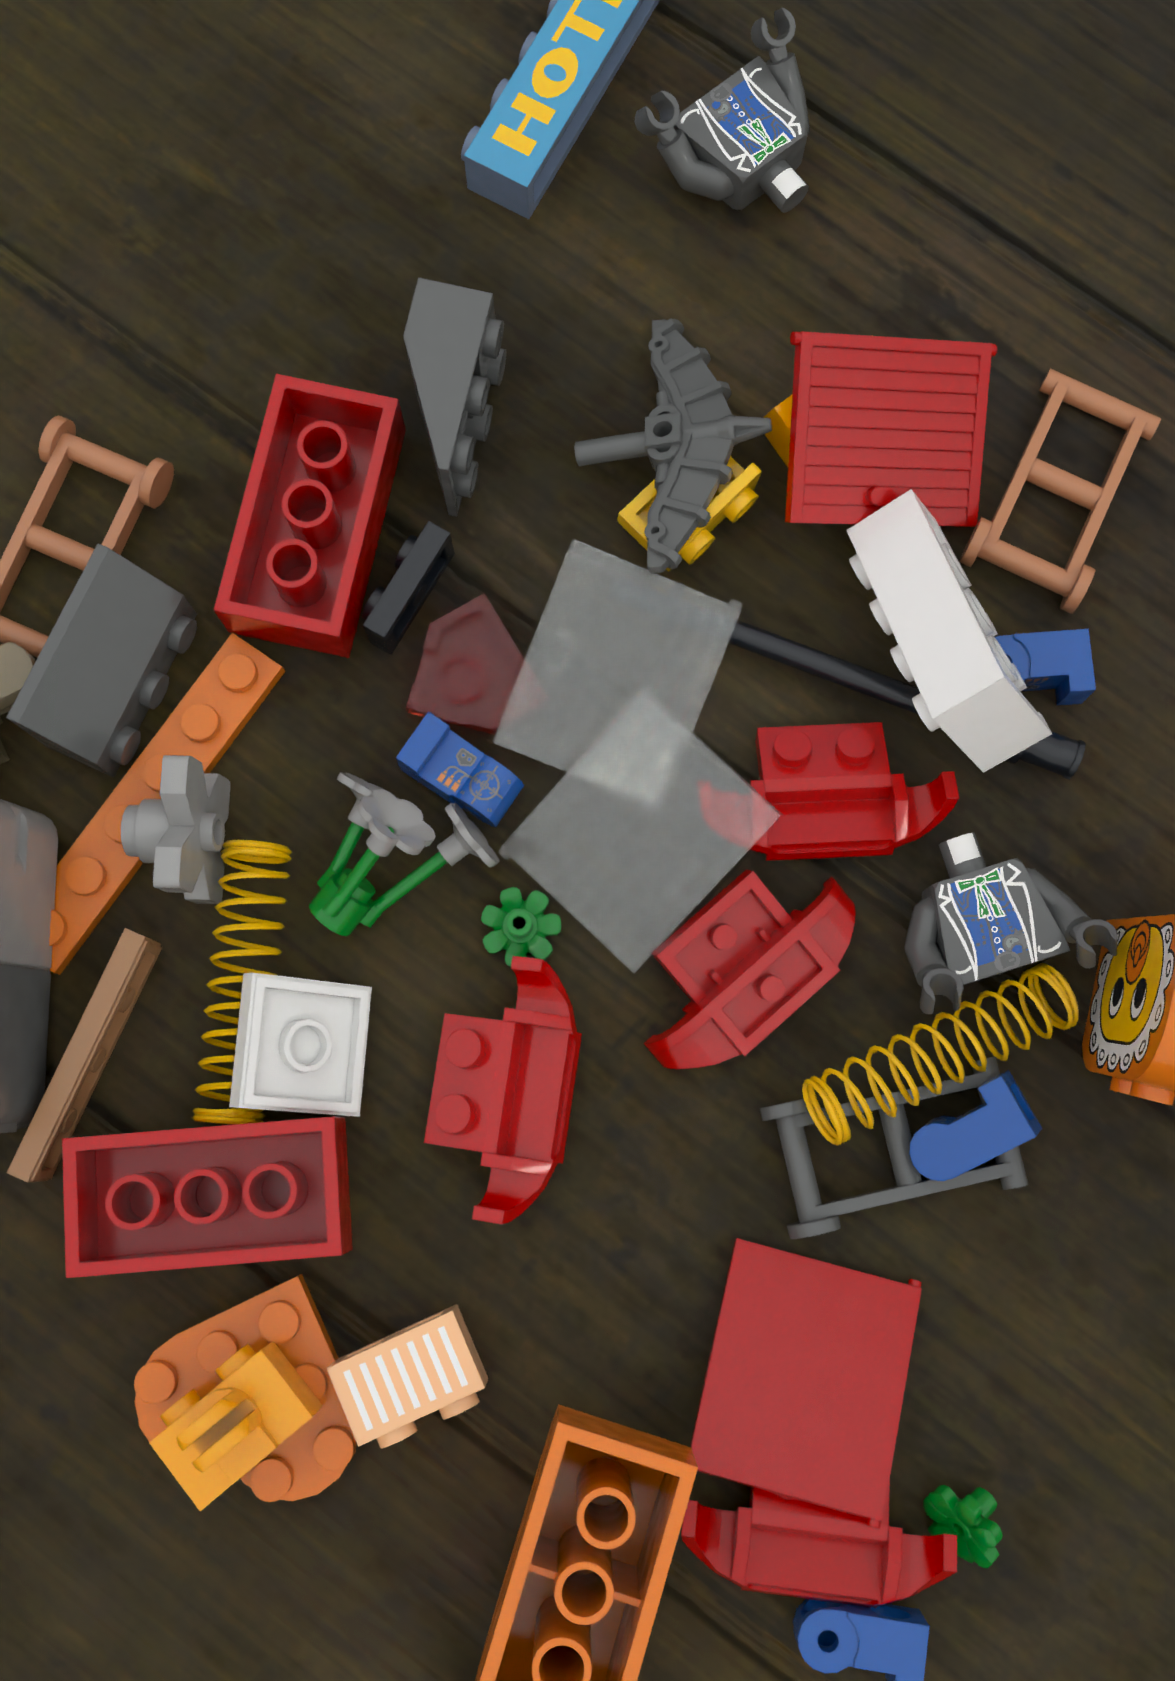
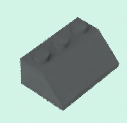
[6,543,197,778]

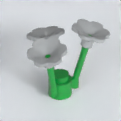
[309,772,500,936]

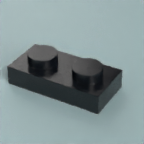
[362,521,455,655]

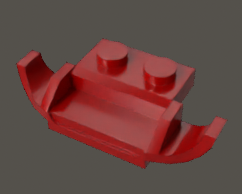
[700,722,959,861]
[643,870,856,1069]
[424,956,582,1225]
[681,1479,957,1608]

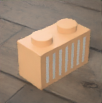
[327,1304,488,1449]

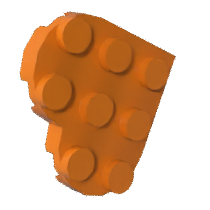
[134,1274,357,1502]

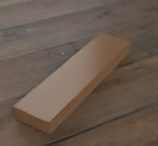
[6,928,162,1183]

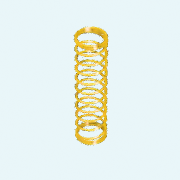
[191,840,292,1124]
[802,963,1079,1146]

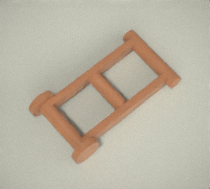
[959,368,1161,614]
[0,415,174,658]

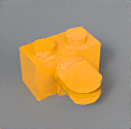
[149,1341,323,1511]

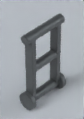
[759,1056,1029,1239]

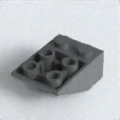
[403,277,506,517]

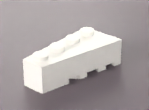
[846,489,1052,773]

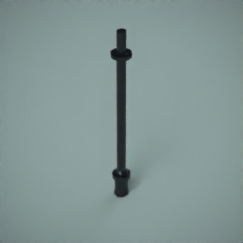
[605,573,1086,780]

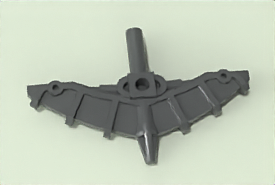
[574,319,772,574]

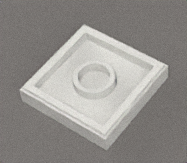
[229,973,372,1117]

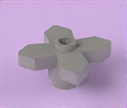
[121,755,230,904]

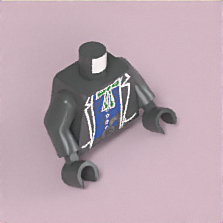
[635,8,810,213]
[904,833,1118,1014]

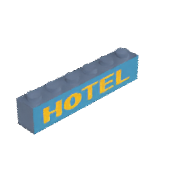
[461,0,660,219]

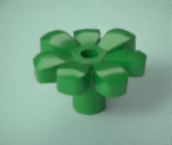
[481,887,562,968]
[923,1485,1003,1568]

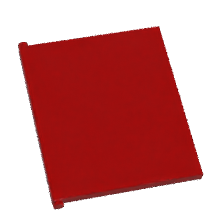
[785,331,997,527]
[690,1238,922,1529]

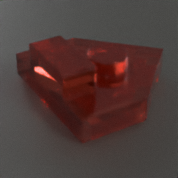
[406,593,548,735]

